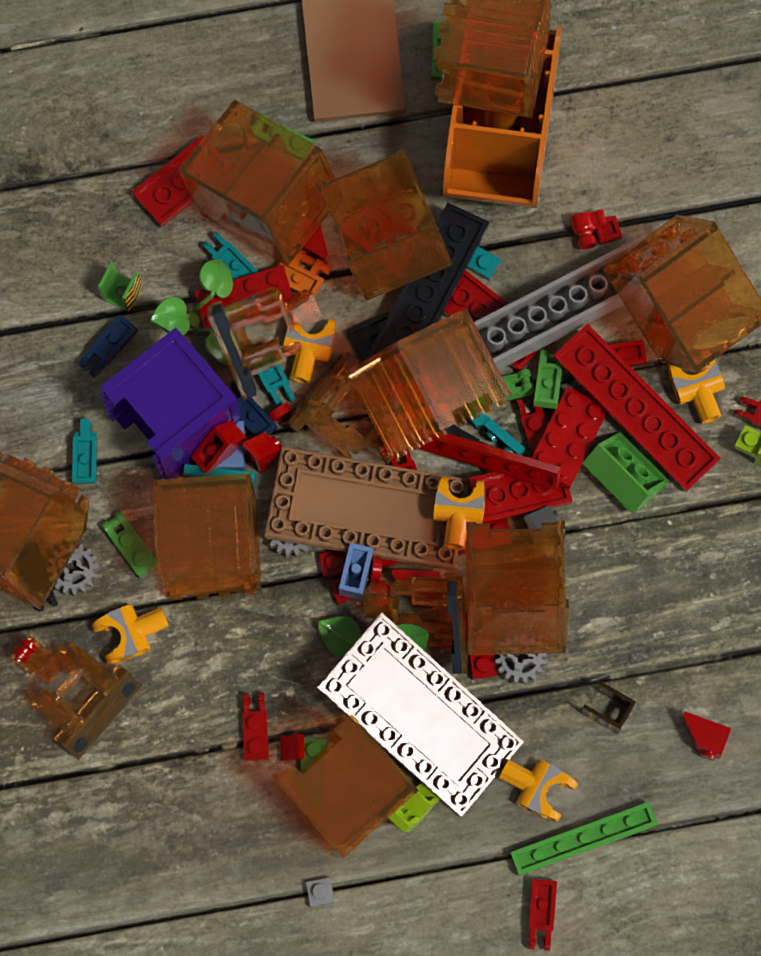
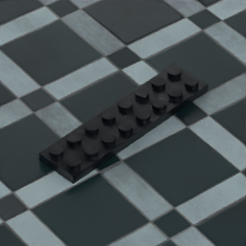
[363,202,490,386]

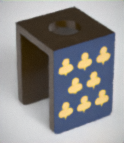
[581,681,636,734]

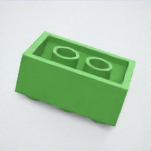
[583,432,670,514]

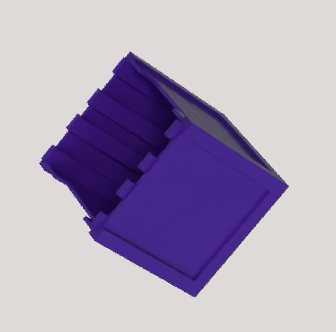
[100,327,242,484]

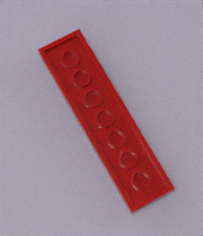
[553,323,721,492]

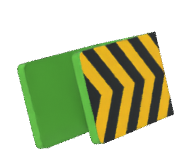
[98,261,143,312]

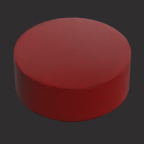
[268,402,292,422]
[368,557,382,581]

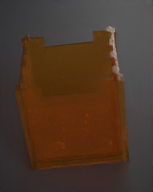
[433,0,552,118]
[316,148,453,301]
[347,308,511,458]
[152,473,262,601]
[466,520,569,655]
[270,714,419,858]

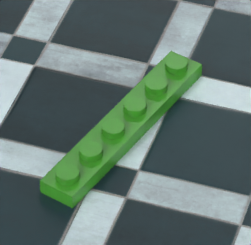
[510,802,658,876]

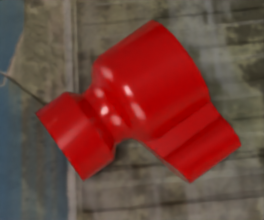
[570,209,607,250]

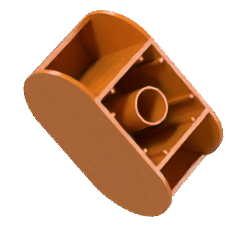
[443,13,562,209]

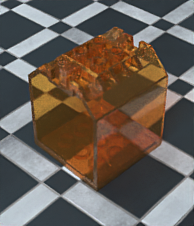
[0,452,89,609]

